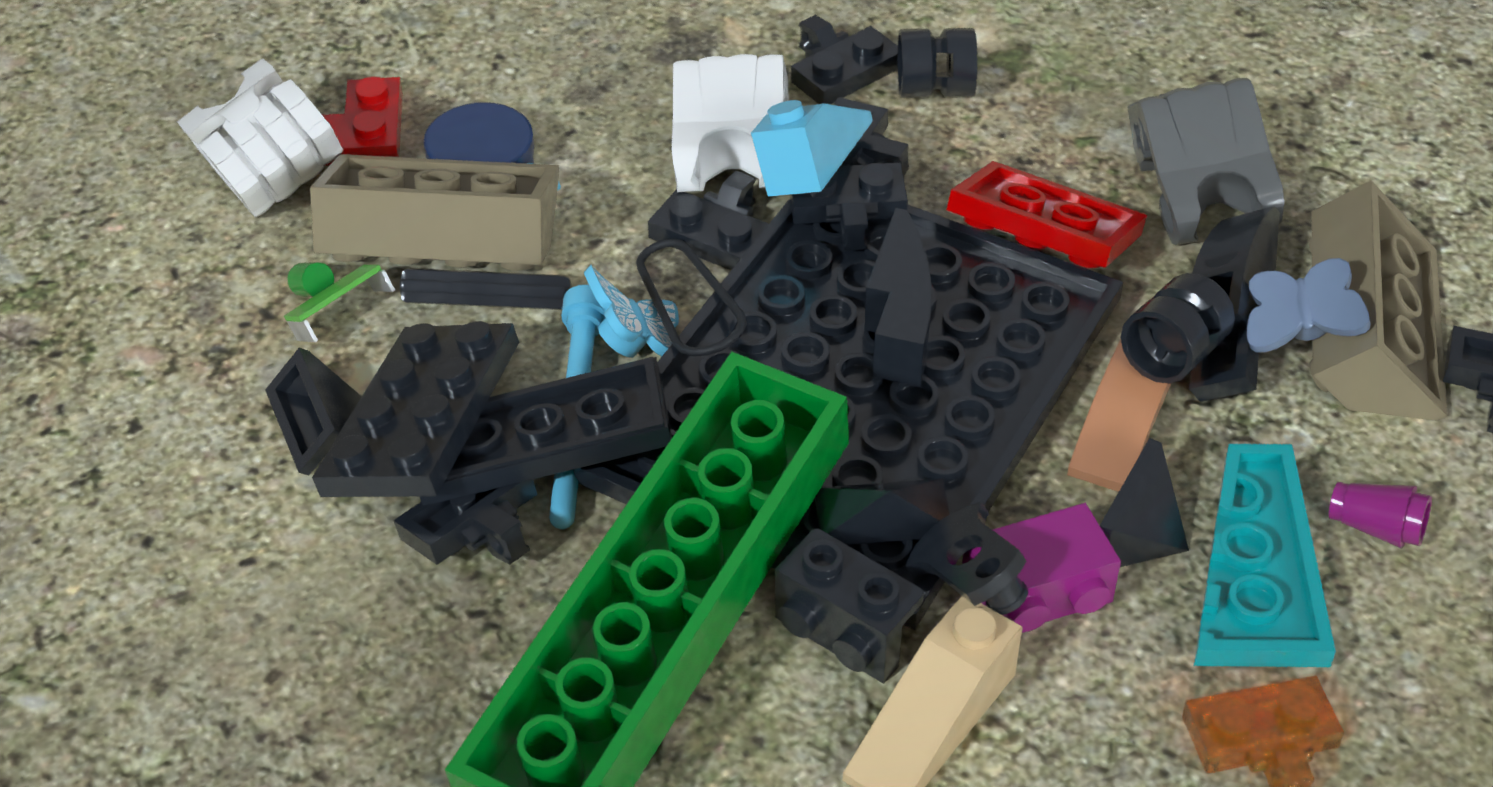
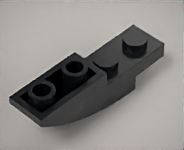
[1189,206,1280,402]

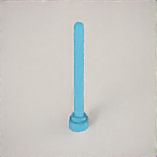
[549,285,605,529]

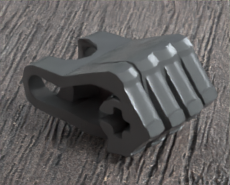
[1127,78,1284,245]

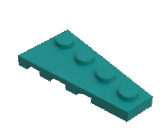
[1194,444,1336,667]

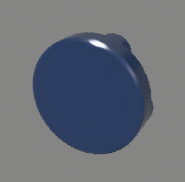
[424,102,534,164]

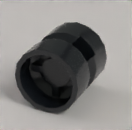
[897,28,978,98]
[1120,273,1235,384]

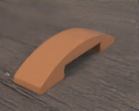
[1067,339,1171,492]

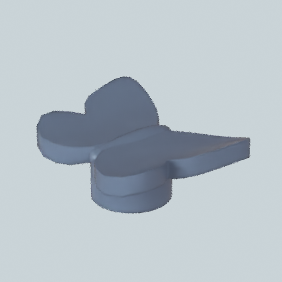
[1247,258,1371,352]

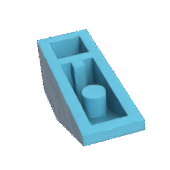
[751,100,873,196]

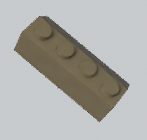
[310,154,559,271]
[1308,180,1448,421]

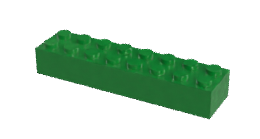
[444,352,849,787]

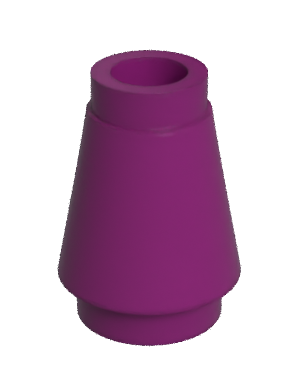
[1329,482,1432,549]

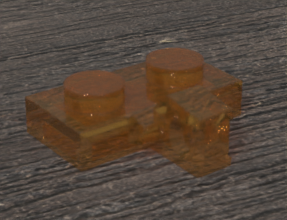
[1182,675,1344,787]

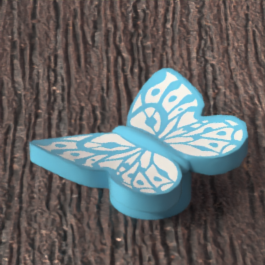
[584,264,679,358]

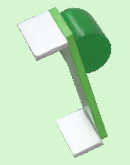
[284,262,395,342]

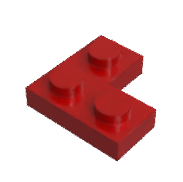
[322,77,403,166]

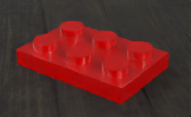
[946,161,1147,268]

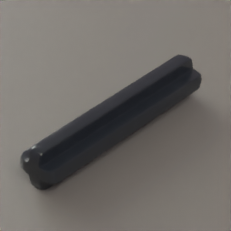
[399,268,572,310]

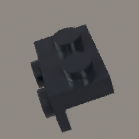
[775,529,924,684]

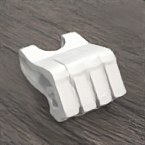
[672,54,789,192]
[177,59,343,218]

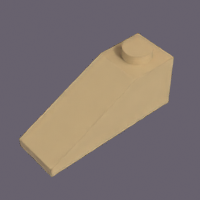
[842,596,1022,787]

